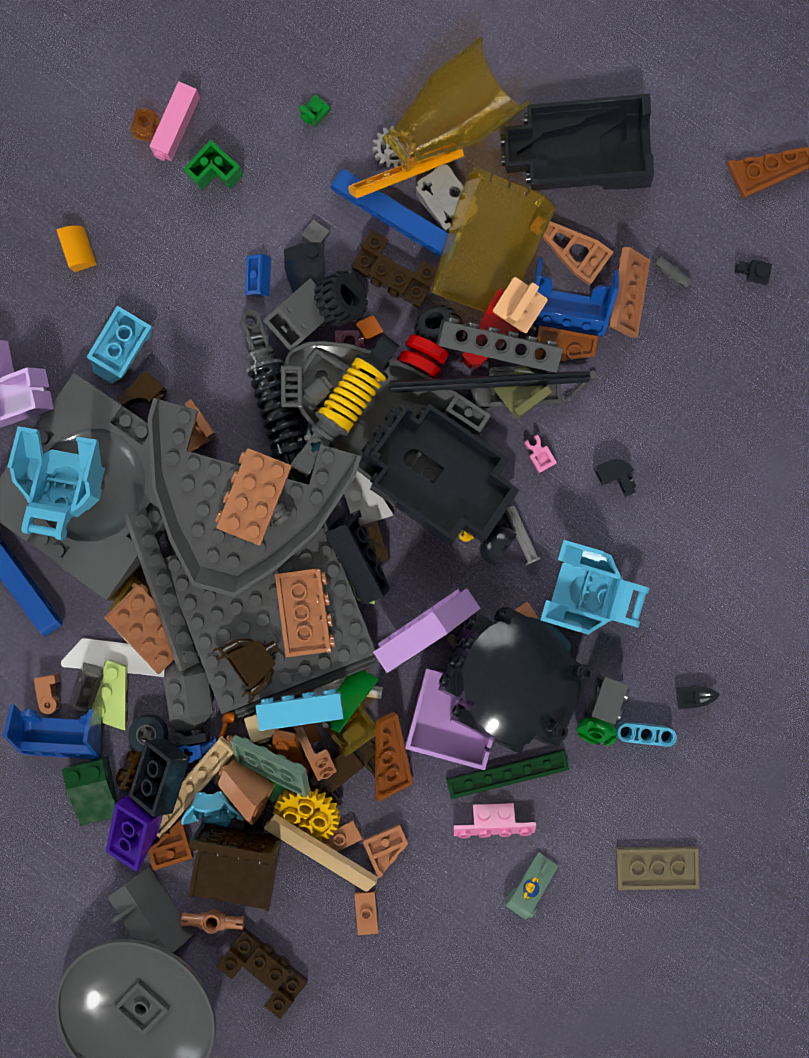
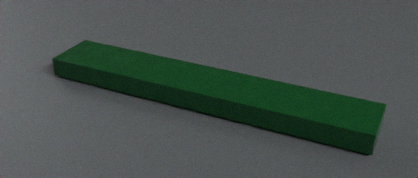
[446,749,569,799]

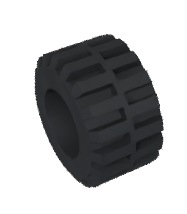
[314,270,368,327]

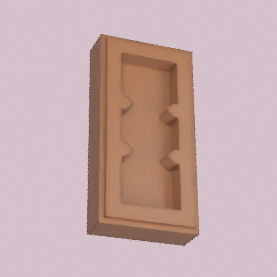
[317,819,363,852]
[354,890,379,935]

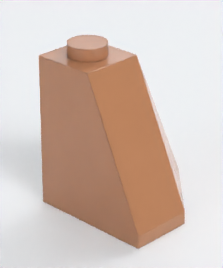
[217,759,275,825]

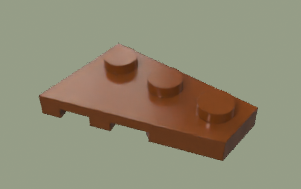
[272,730,313,776]

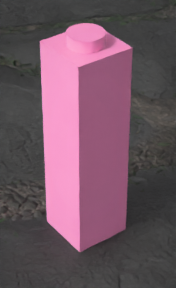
[149,81,200,161]

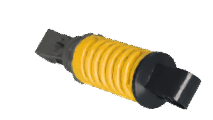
[290,333,400,478]

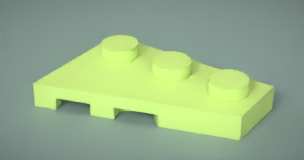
[90,659,128,731]

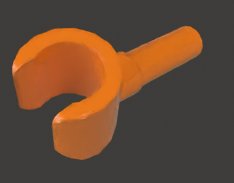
[219,711,236,738]

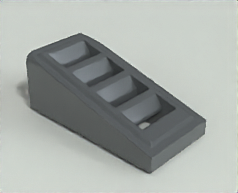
[281,366,303,407]

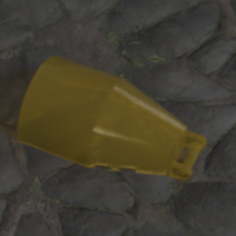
[382,37,530,172]

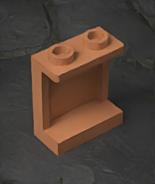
[293,723,336,781]

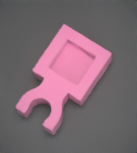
[524,435,557,474]

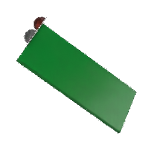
[318,670,379,733]

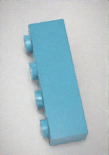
[256,689,344,731]

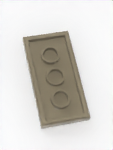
[616,846,700,890]

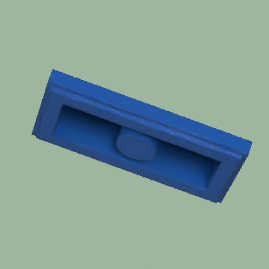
[245,254,271,297]

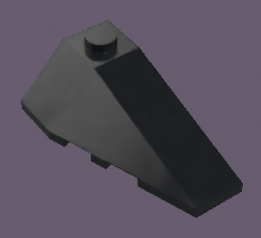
[284,242,326,328]

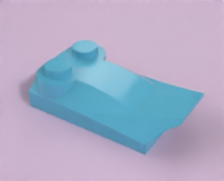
[87,305,154,384]

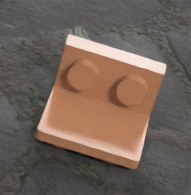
[184,399,217,452]

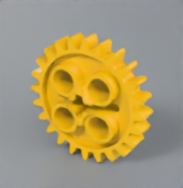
[273,788,340,842]

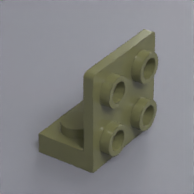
[493,365,552,420]

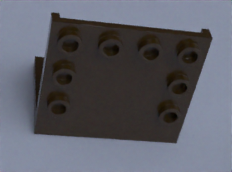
[188,822,282,911]

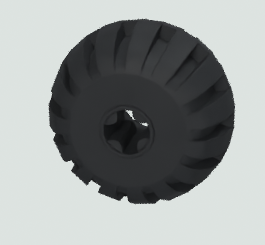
[414,305,464,352]

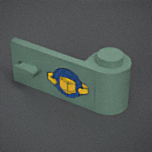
[504,852,559,920]

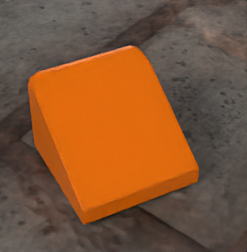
[356,315,384,342]

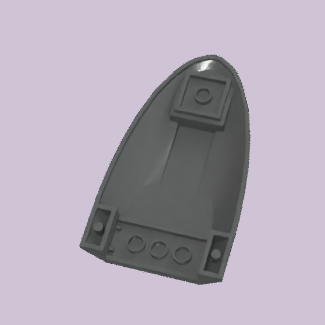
[285,341,491,484]

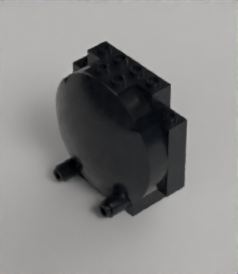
[438,607,593,753]

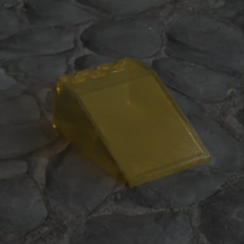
[431,167,556,312]

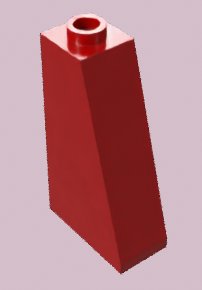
[462,288,517,369]

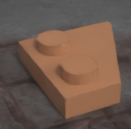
[363,824,408,878]

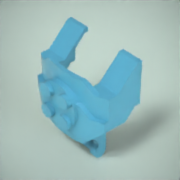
[7,426,105,540]
[540,540,650,635]

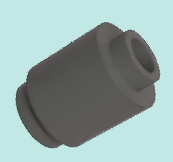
[303,376,334,406]

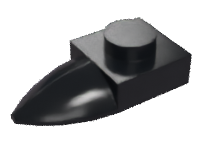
[676,686,720,709]

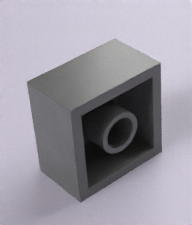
[585,673,630,724]

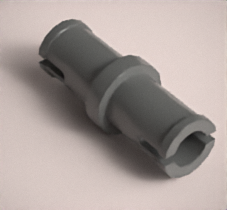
[653,256,692,290]

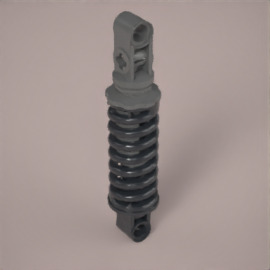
[240,310,308,483]

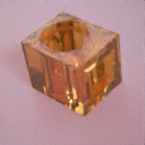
[130,108,160,143]

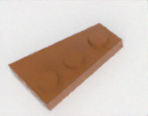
[535,326,599,361]

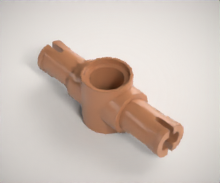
[181,909,245,934]

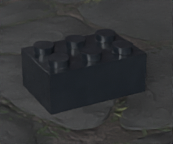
[129,739,190,817]

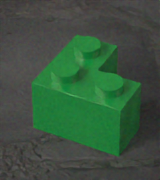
[183,140,243,190]

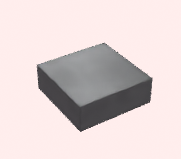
[302,219,330,243]

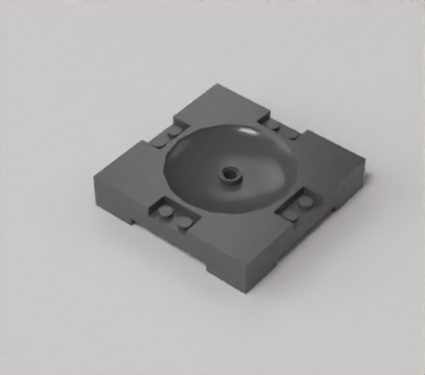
[0,373,166,602]

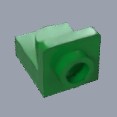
[299,94,331,127]

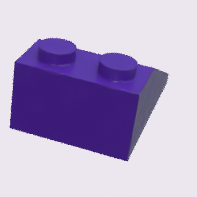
[105,795,163,872]

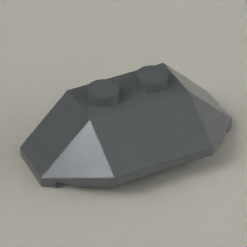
[164,660,214,734]

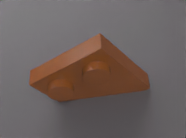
[148,819,194,870]

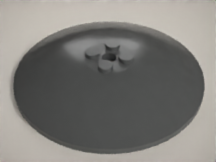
[55,939,216,1058]

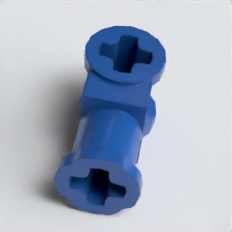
[180,737,218,763]

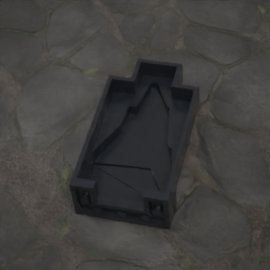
[500,93,654,191]

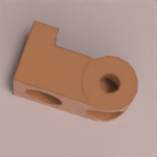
[34,673,61,714]

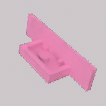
[454,803,536,839]

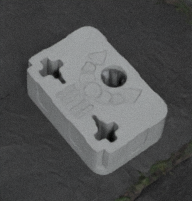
[416,165,478,236]

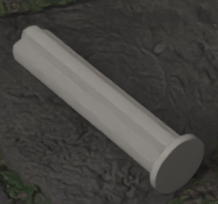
[505,506,541,565]

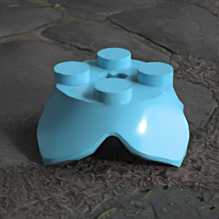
[181,791,244,827]

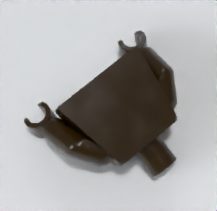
[213,638,280,703]

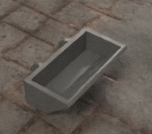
[107,866,194,953]

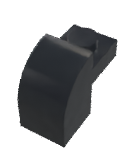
[593,459,636,497]

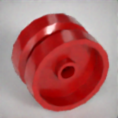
[397,334,449,379]

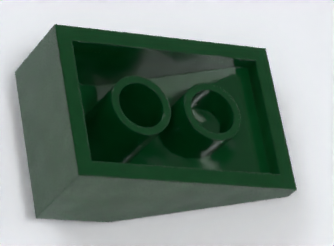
[62,756,118,826]

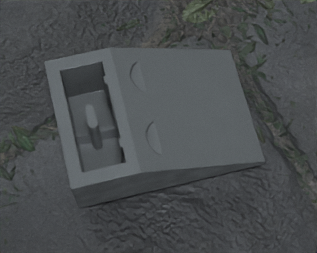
[263,278,325,351]

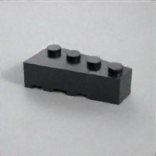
[325,510,390,605]

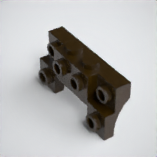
[351,229,440,309]
[308,733,376,807]
[216,928,308,1019]

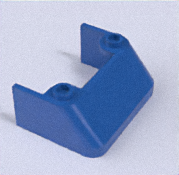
[532,257,619,336]
[3,704,101,760]

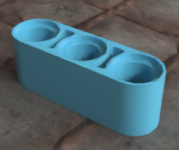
[615,721,677,747]

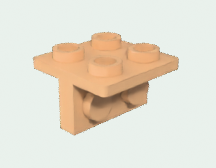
[493,277,548,333]

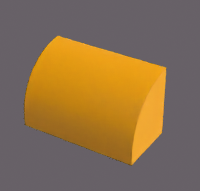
[56,225,97,272]

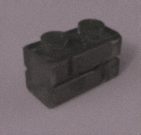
[70,663,104,712]

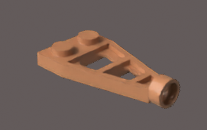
[532,216,613,286]

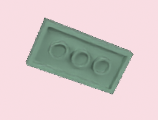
[231,735,310,798]

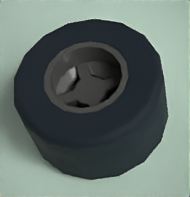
[128,714,168,753]

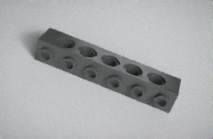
[436,317,563,373]

